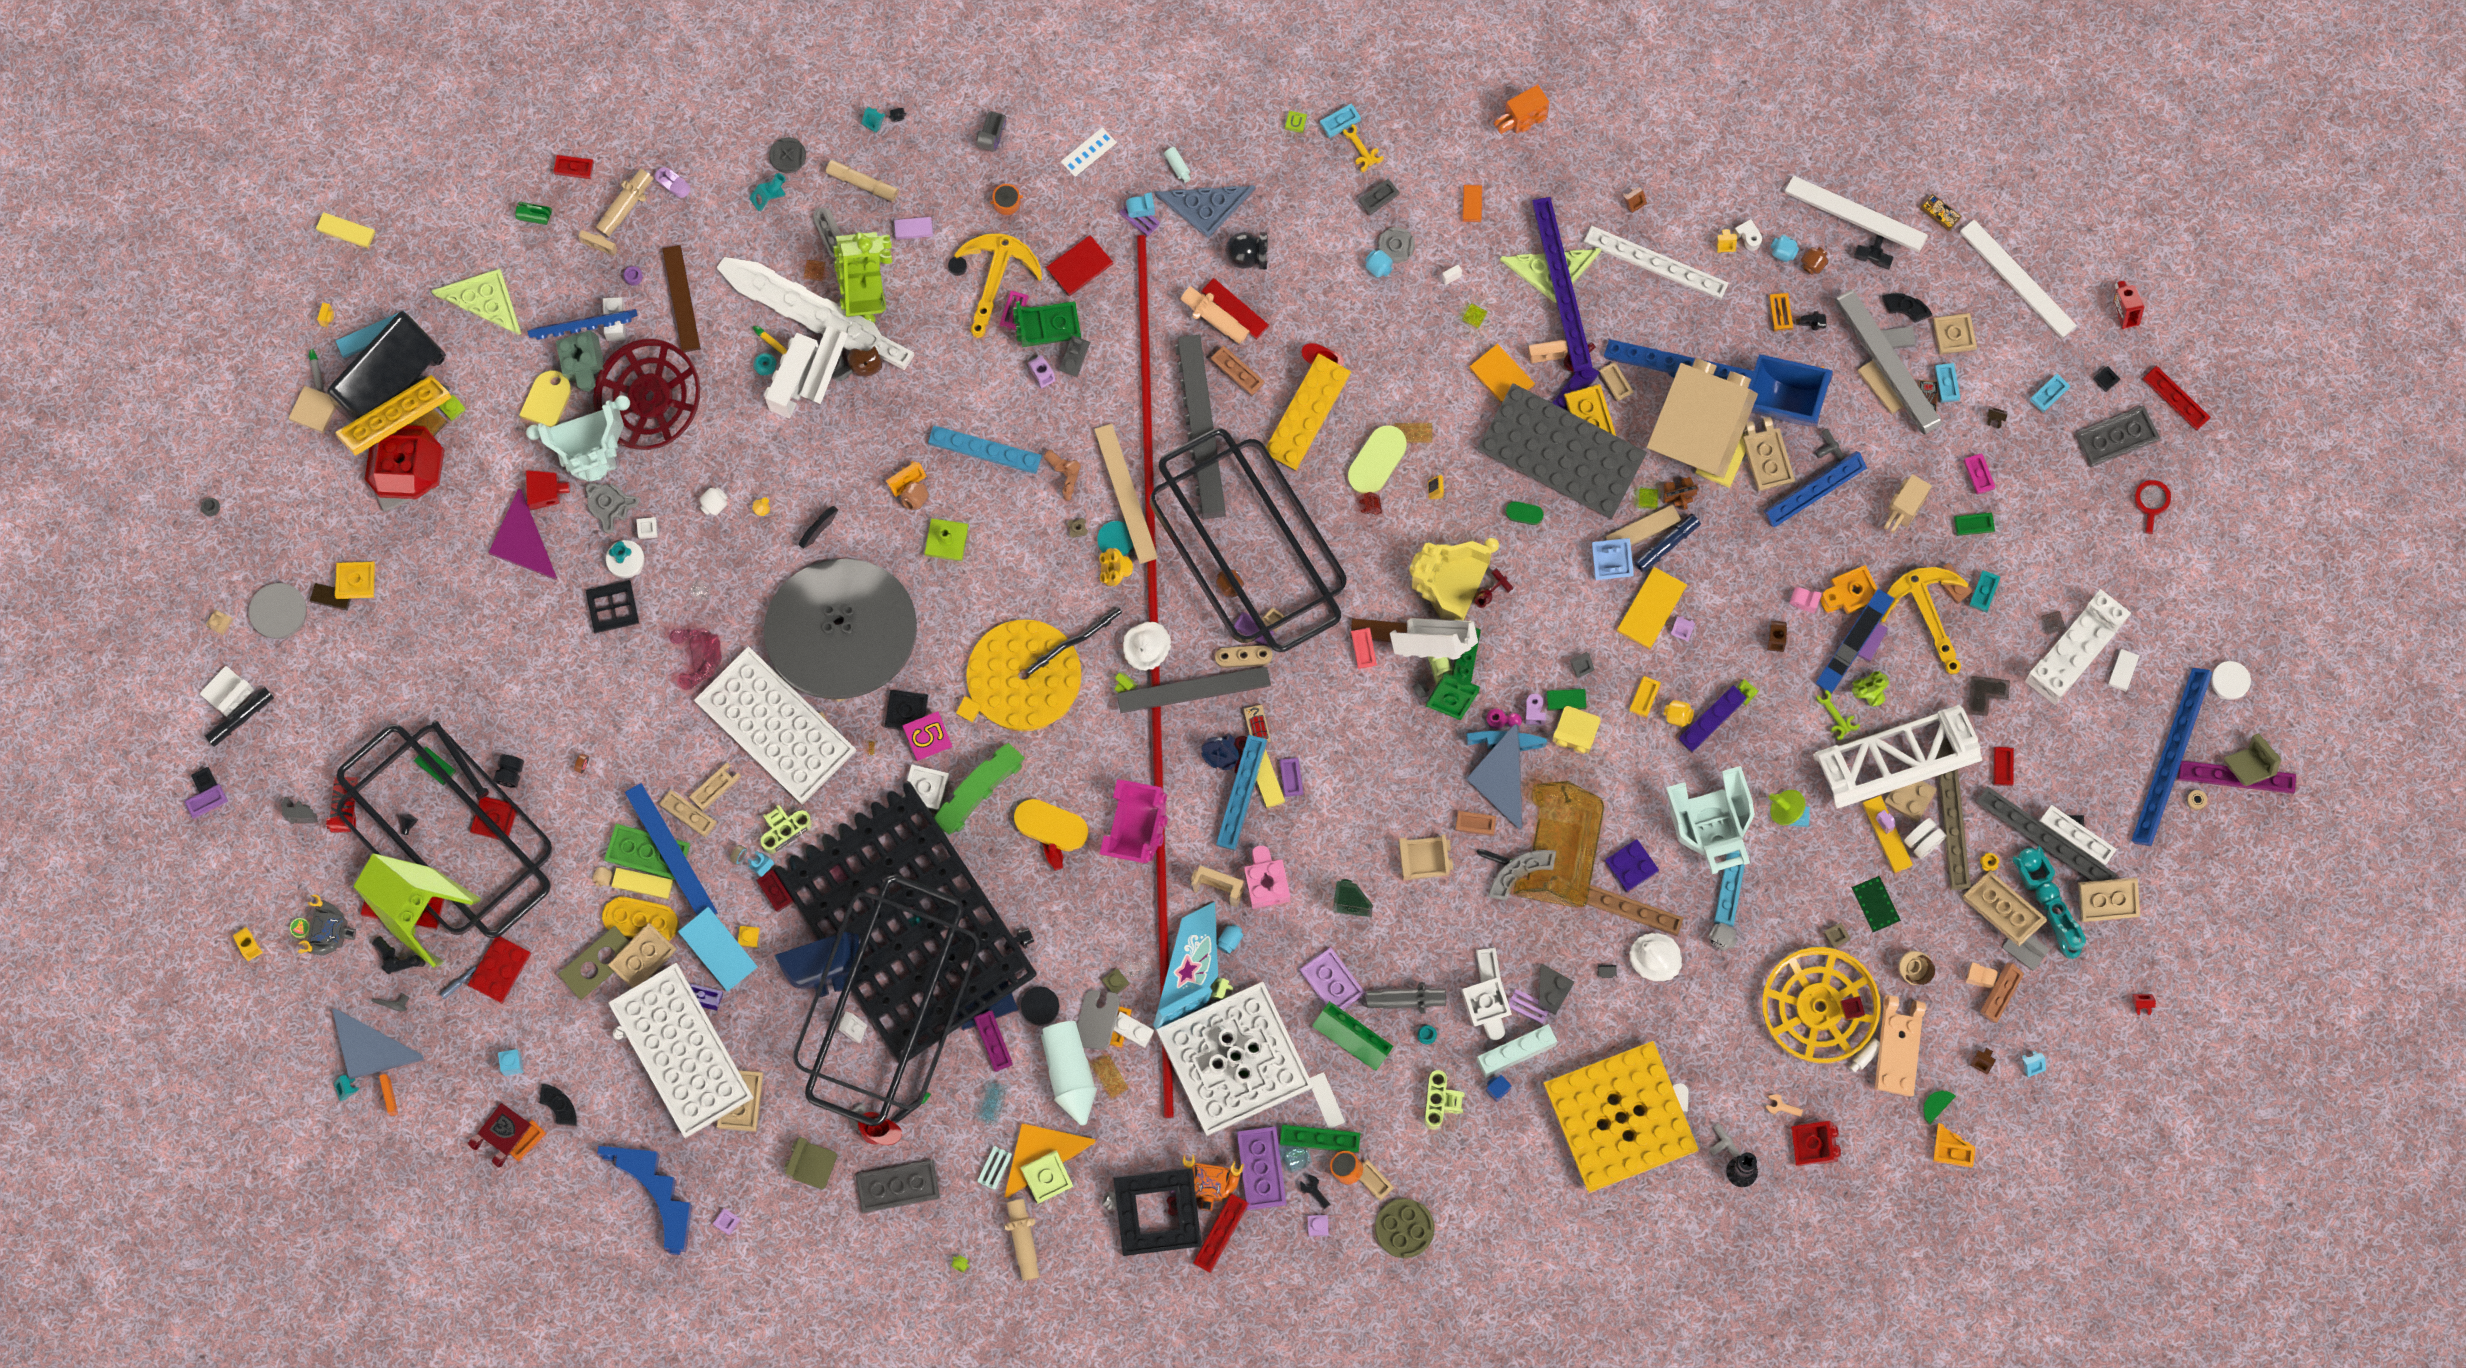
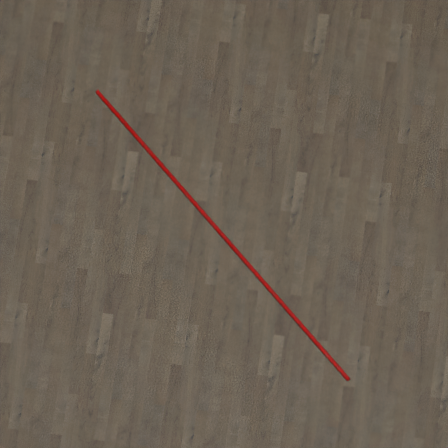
[1137,235,1174,1119]

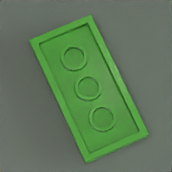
[604,824,691,881]

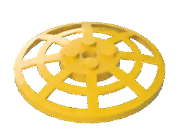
[1762,947,1880,1064]

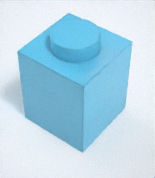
[498,1049,524,1076]

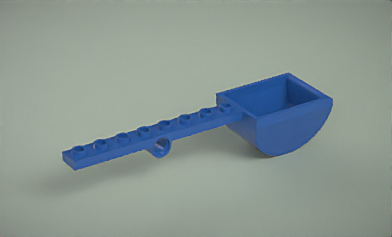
[1604,339,1833,426]

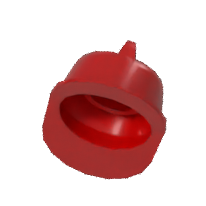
[1301,343,1345,367]
[858,1112,902,1146]

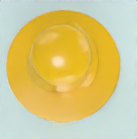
[1099,548,1133,586]

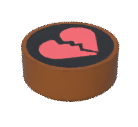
[574,754,589,774]

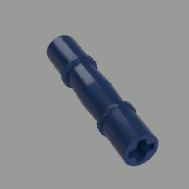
[1634,514,1701,573]

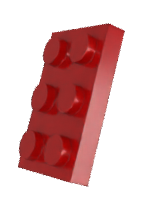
[468,936,532,1004]

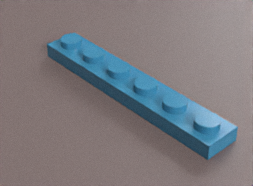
[928,426,1042,474]
[1216,735,1268,851]

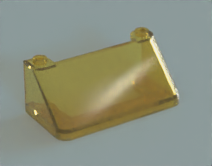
[1513,781,1604,908]

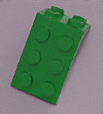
[1013,301,1081,348]

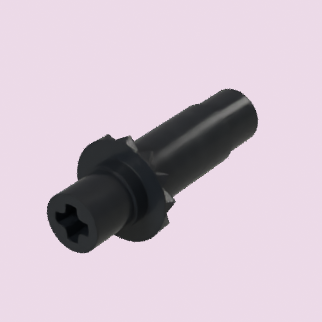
[1726,1152,1758,1187]

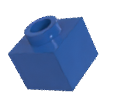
[1486,1075,1512,1102]

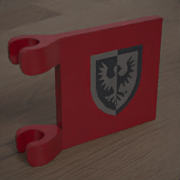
[468,1103,532,1168]

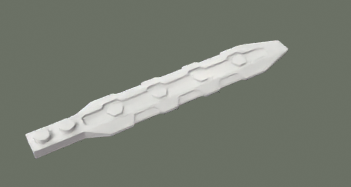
[717,257,914,370]

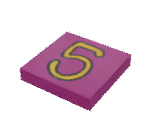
[902,711,953,761]

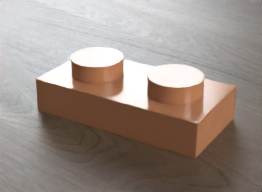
[1939,563,1973,604]

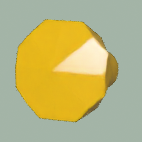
[752,497,770,516]

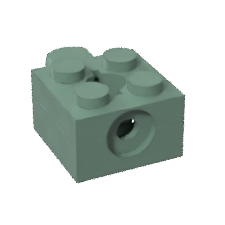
[556,330,604,392]

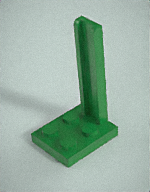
[1426,627,1481,720]

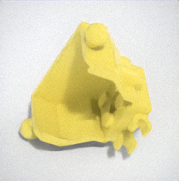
[1409,538,1499,621]

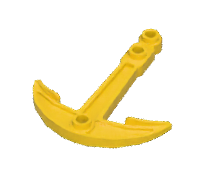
[954,233,1042,338]
[1881,567,1969,675]

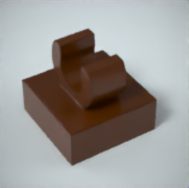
[1970,1048,1996,1075]

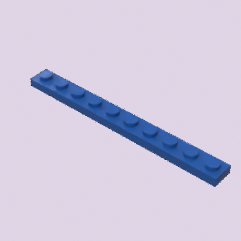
[2131,668,2212,847]

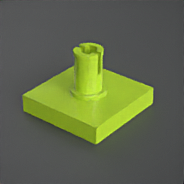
[925,518,969,561]

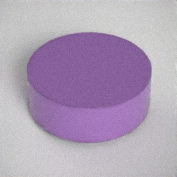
[623,266,643,286]

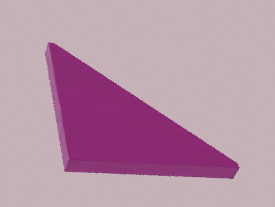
[488,488,557,580]

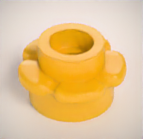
[1980,853,1999,871]

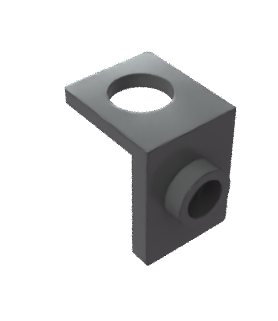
[832,355,853,382]

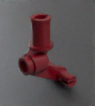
[1474,568,1514,608]

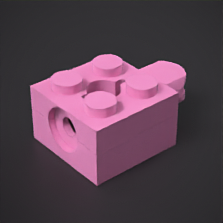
[1244,846,1290,909]

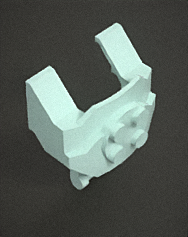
[1666,766,1755,874]

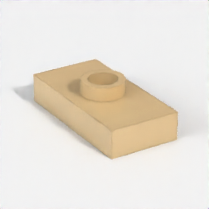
[578,230,617,256]

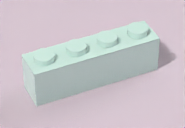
[1477,1024,1557,1078]

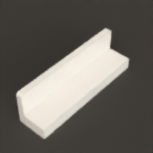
[800,326,848,404]
[2040,805,2117,866]

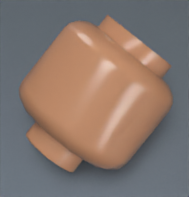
[900,482,929,510]

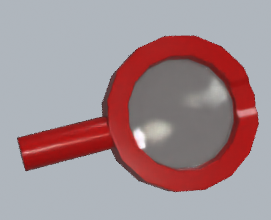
[2134,480,2171,534]

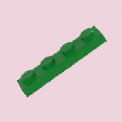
[1280,1125,1361,1154]

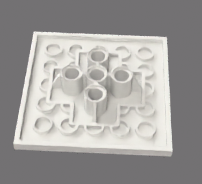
[1156,982,1313,1137]

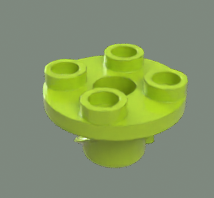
[1852,671,1889,707]

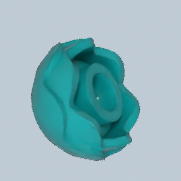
[753,353,777,376]

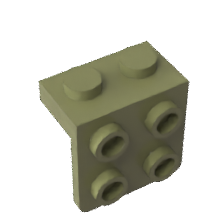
[2224,733,2282,786]
[784,1137,837,1190]

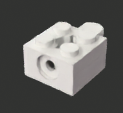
[1461,977,1512,1040]

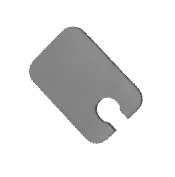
[1077,990,1120,1050]

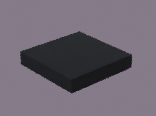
[885,690,929,730]

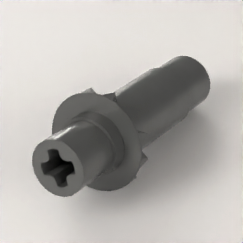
[1367,982,1447,1014]

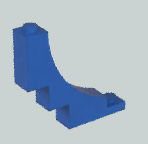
[597,1146,692,1255]

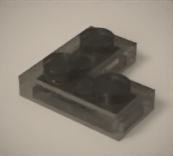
[1968,676,2010,717]

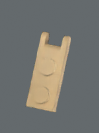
[689,762,741,812]

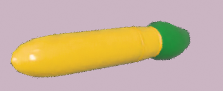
[753,326,787,355]

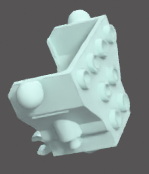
[526,395,630,481]

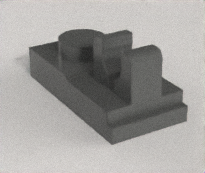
[1059,335,1091,377]

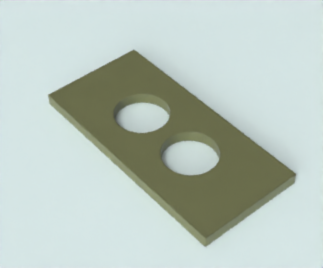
[558,926,629,1000]

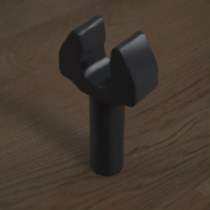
[1300,1175,1331,1209]

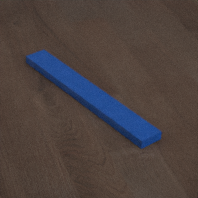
[625,783,718,916]

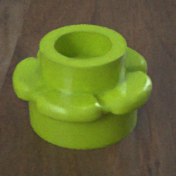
[951,1255,970,1273]

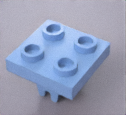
[1591,538,1634,580]

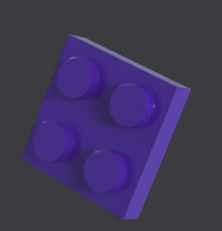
[1605,839,1659,892]

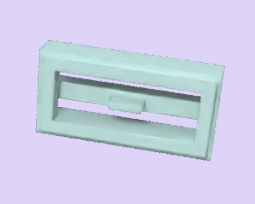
[977,1146,1012,1191]

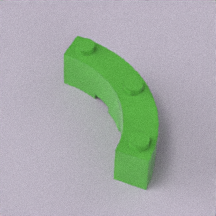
[934,743,1025,835]

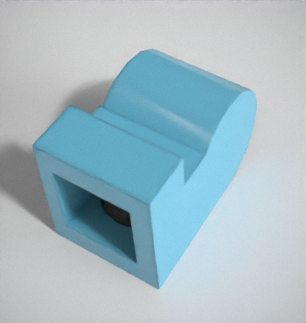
[1126,192,1155,218]

